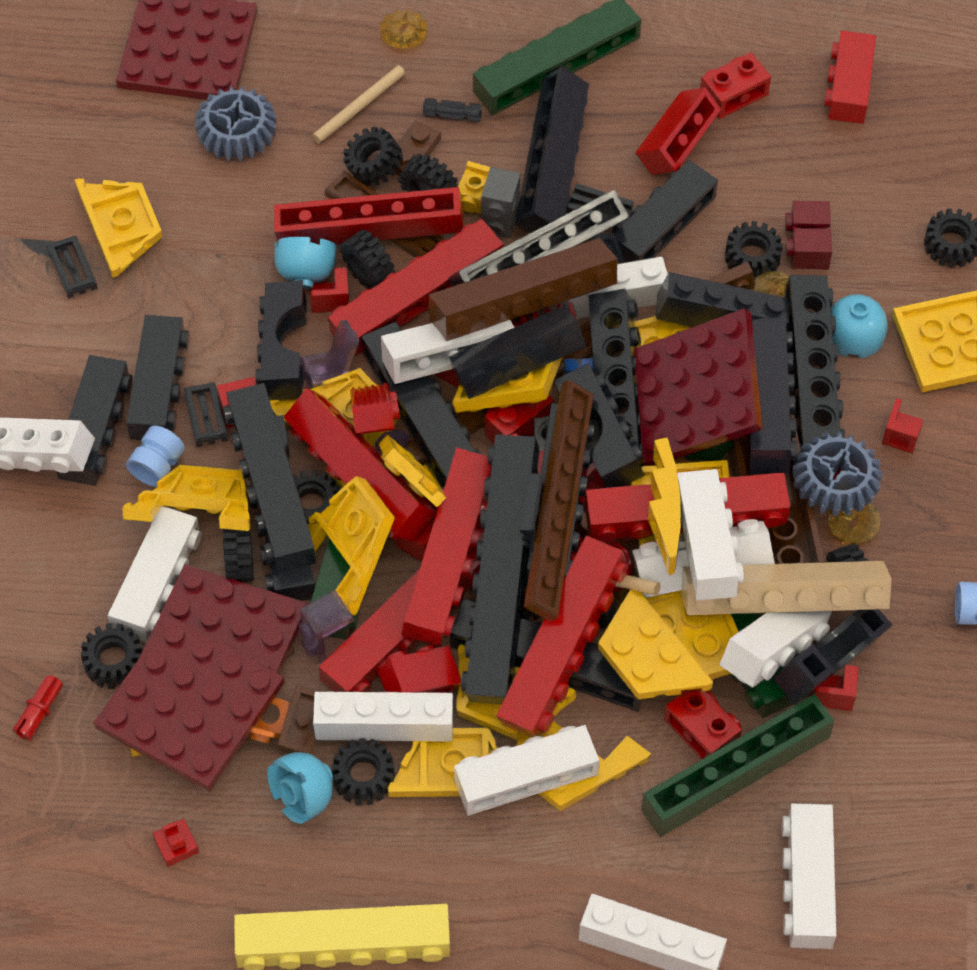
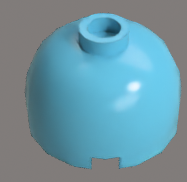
[274,237,337,289]
[830,294,888,358]
[267,752,333,824]

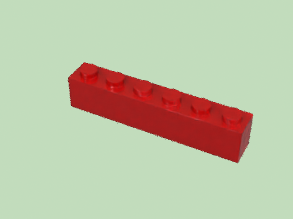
[274,187,464,245]
[328,218,504,358]
[283,388,437,543]
[401,447,492,646]
[584,473,790,542]
[496,536,628,738]

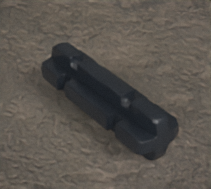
[423,98,482,122]

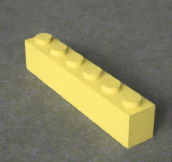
[234,904,450,970]

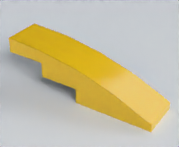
[648,438,681,575]

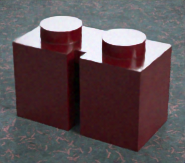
[785,200,832,270]

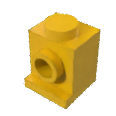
[458,161,490,214]

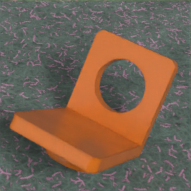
[249,698,290,744]

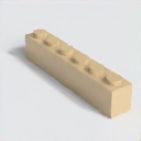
[682,561,892,615]

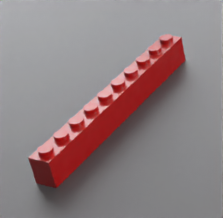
[318,449,544,692]

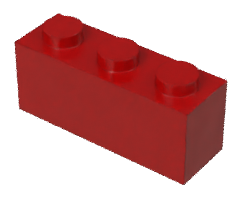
[824,30,876,124]
[635,87,722,175]

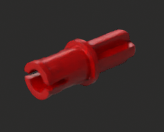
[12,675,63,741]

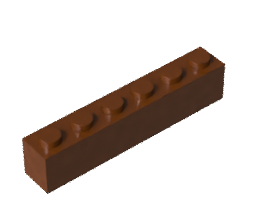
[429,238,617,341]

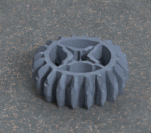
[195,86,277,162]
[792,431,882,518]

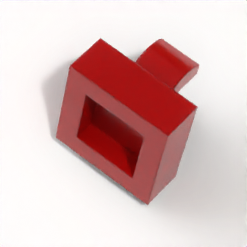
[152,819,199,867]

